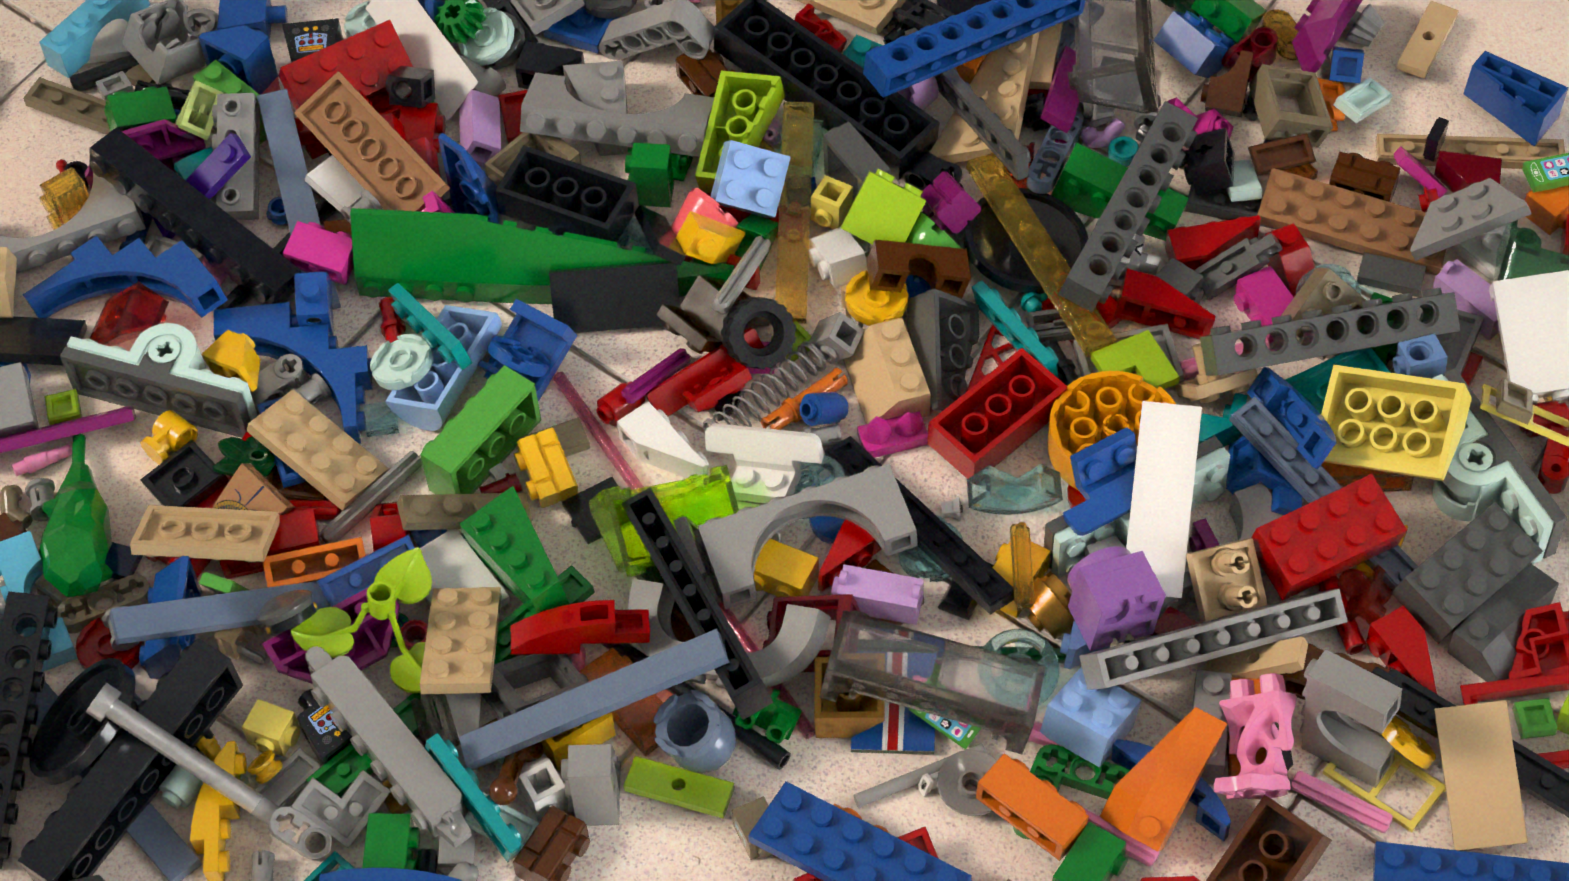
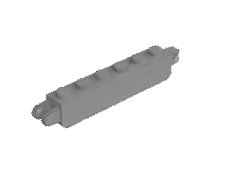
[305,646,472,848]

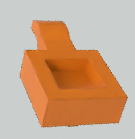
[1317,78,1346,132]

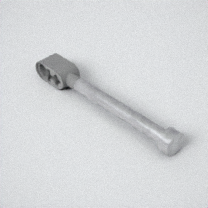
[86,683,332,860]

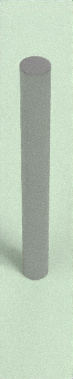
[853,744,986,808]

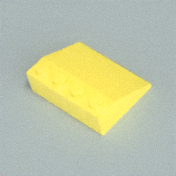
[1321,365,1472,481]

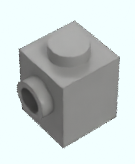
[809,312,864,364]

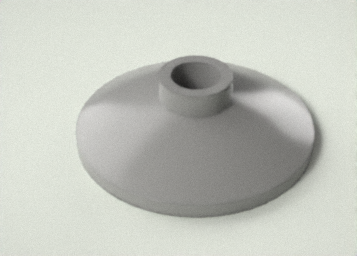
[937,750,997,816]

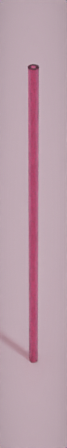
[553,372,815,739]

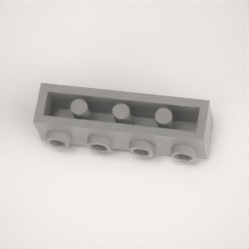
[211,93,260,220]

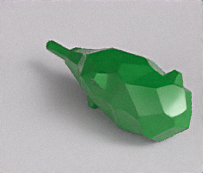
[39,434,112,598]

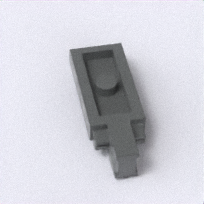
[1194,233,1283,300]

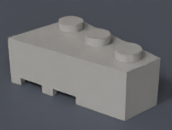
[563,61,628,156]

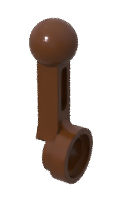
[489,742,543,805]

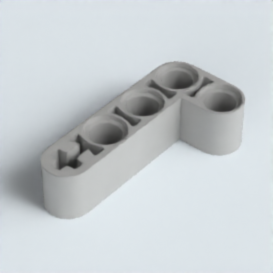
[599,0,714,60]

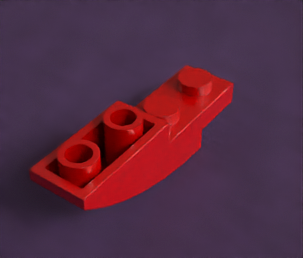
[511,600,650,655]

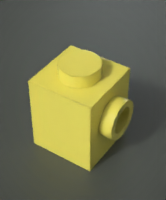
[811,175,853,229]
[242,699,301,757]

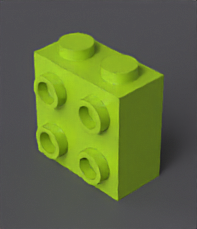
[841,168,926,245]

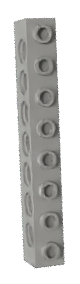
[1079,589,1348,690]

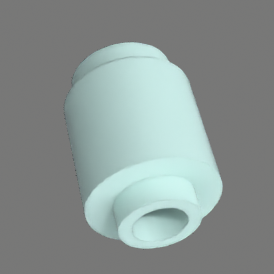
[159,764,203,809]

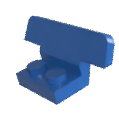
[1063,427,1137,536]
[1226,436,1302,515]

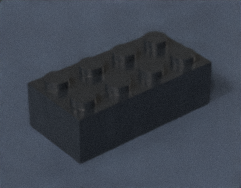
[495,145,639,242]

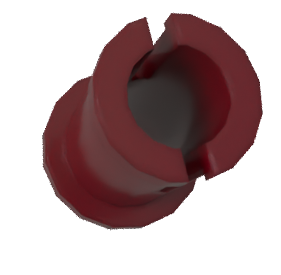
[479,473,523,494]

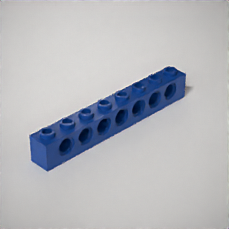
[863,0,1086,98]

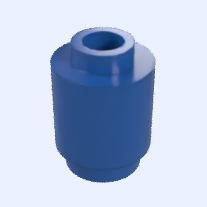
[799,392,848,426]

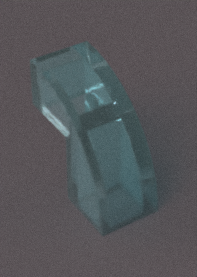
[967,464,1063,515]

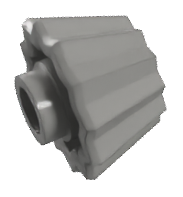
[1345,4,1384,46]
[1077,86,1115,128]

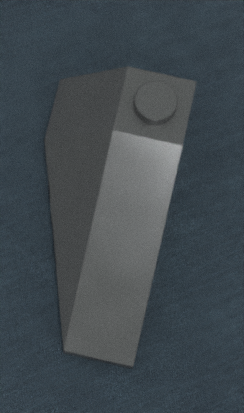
[907,288,979,413]
[1447,564,1559,682]

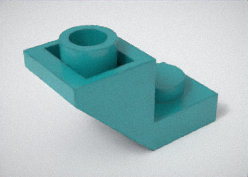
[1198,393,1248,448]

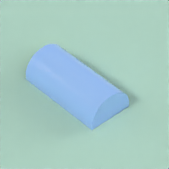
[385,305,502,431]

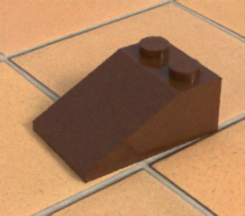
[1206,794,1332,881]

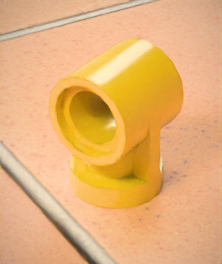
[140,410,198,465]

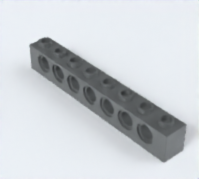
[1058,101,1198,312]
[1200,287,1461,376]

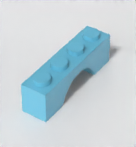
[39,0,150,78]
[0,531,78,672]

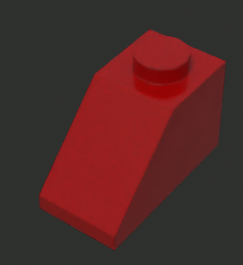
[1265,223,1315,297]
[370,502,410,552]

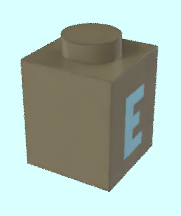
[732,796,773,860]

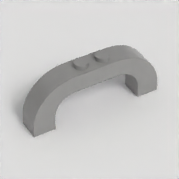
[628,579,831,688]

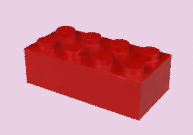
[278,20,413,110]
[927,348,1067,484]
[1251,474,1407,601]

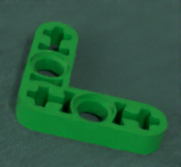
[1013,744,1130,839]

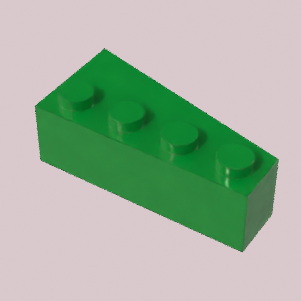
[459,486,570,615]

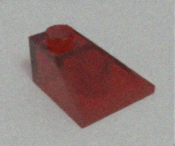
[89,281,169,346]

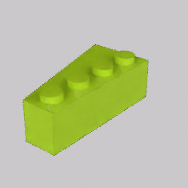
[695,70,786,193]

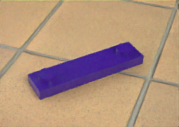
[151,133,251,239]

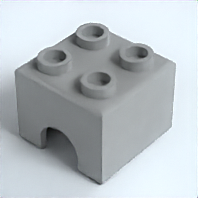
[122,0,210,85]

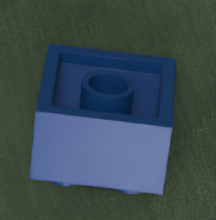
[198,25,278,95]

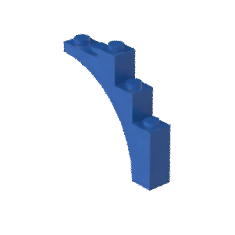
[23,236,228,318]
[214,302,373,444]

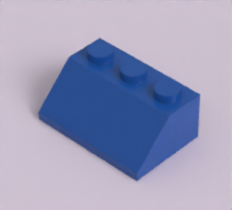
[139,556,202,679]

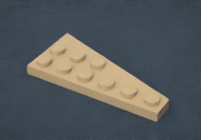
[930,32,1040,163]

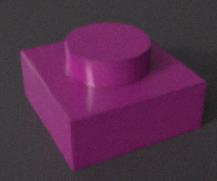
[1189,518,1220,552]

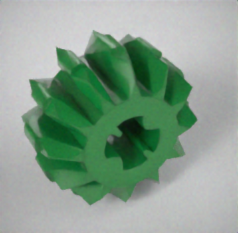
[434,0,487,45]

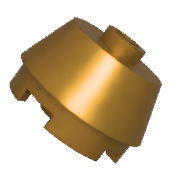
[1023,571,1075,639]

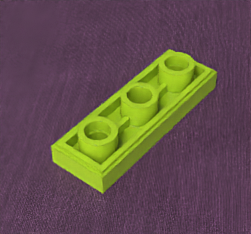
[623,756,735,819]

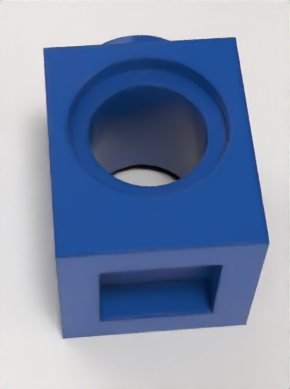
[1329,46,1364,84]

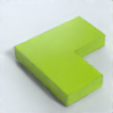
[1091,329,1180,389]

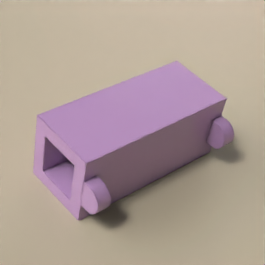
[459,89,501,168]
[1433,259,1500,340]
[831,564,924,625]

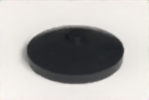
[963,188,1089,294]
[29,658,136,785]

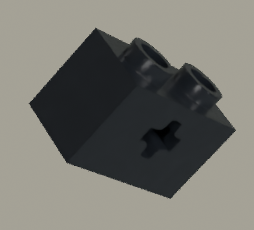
[1184,128,1235,195]

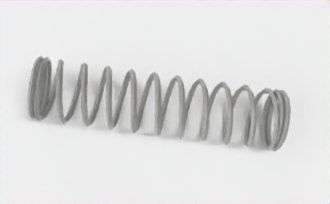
[703,341,826,431]

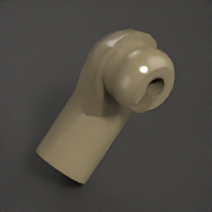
[0,485,33,529]

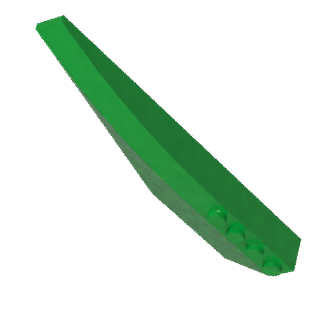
[350,208,734,304]

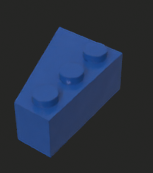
[1463,51,1568,147]

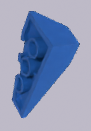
[438,133,502,224]

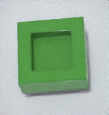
[1512,698,1558,739]

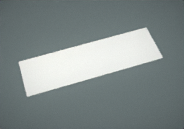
[365,0,478,121]
[1126,401,1202,598]

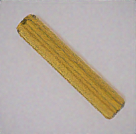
[1010,522,1035,610]

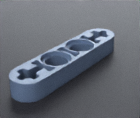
[1026,111,1084,194]

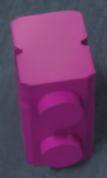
[921,171,981,234]

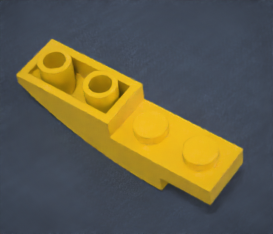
[190,741,247,881]

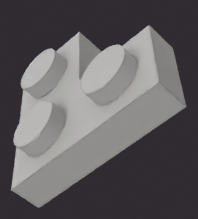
[291,769,391,848]

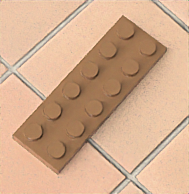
[294,71,450,211]
[1257,168,1447,275]

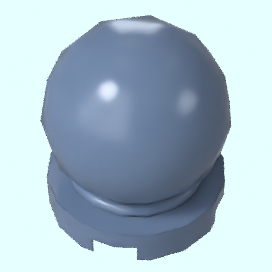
[654,690,736,774]

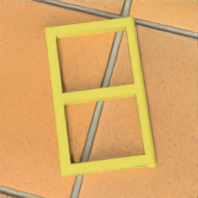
[1480,384,1569,447]
[1322,752,1446,833]

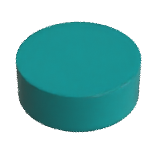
[1108,136,1139,167]

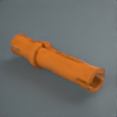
[761,367,848,430]

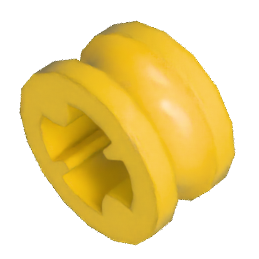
[247,750,283,784]

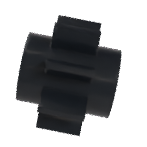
[1022,92,1051,132]

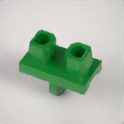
[732,688,802,744]

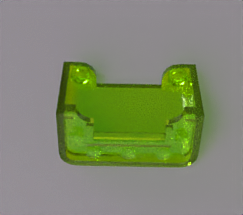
[588,465,739,577]

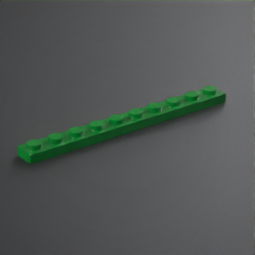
[306,565,595,797]

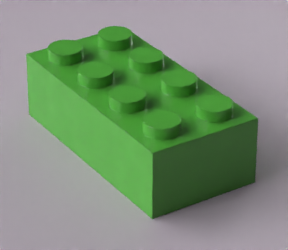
[420,365,541,494]

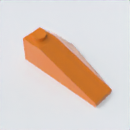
[1100,707,1228,851]

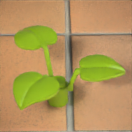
[291,547,432,693]

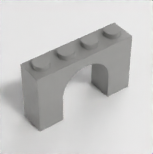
[1300,649,1402,788]

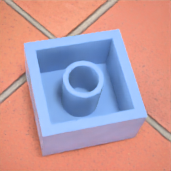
[710,140,791,218]
[1040,666,1142,768]

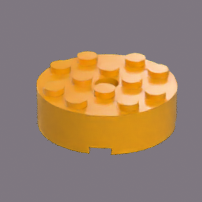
[1047,371,1176,491]

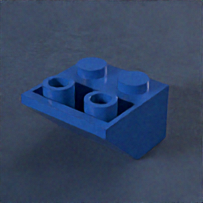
[1153,11,1236,78]

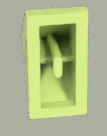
[176,80,223,140]

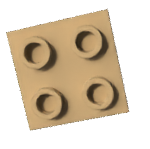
[1175,343,1258,403]
[1186,538,1268,621]

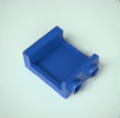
[478,299,578,401]

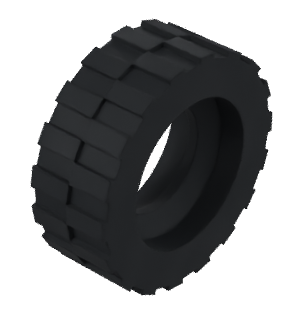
[721,297,796,369]

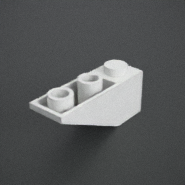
[617,401,709,485]

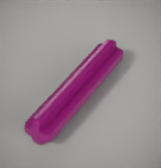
[621,348,691,403]

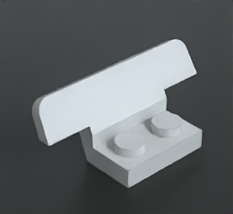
[705,423,824,503]

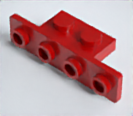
[645,327,764,417]

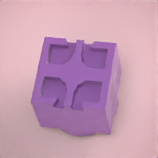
[1067,546,1166,651]

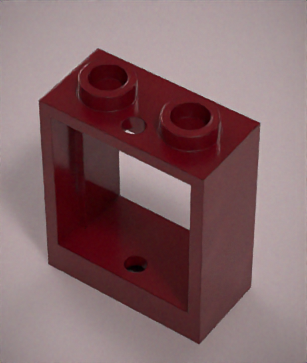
[763,594,861,673]

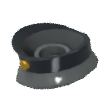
[257,590,318,636]

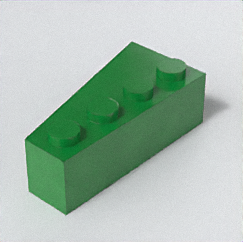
[1051,143,1189,241]

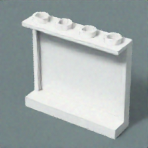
[1489,270,1569,404]

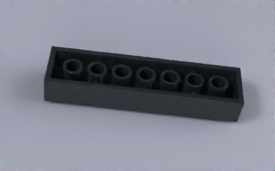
[713,0,940,181]
[18,638,243,881]

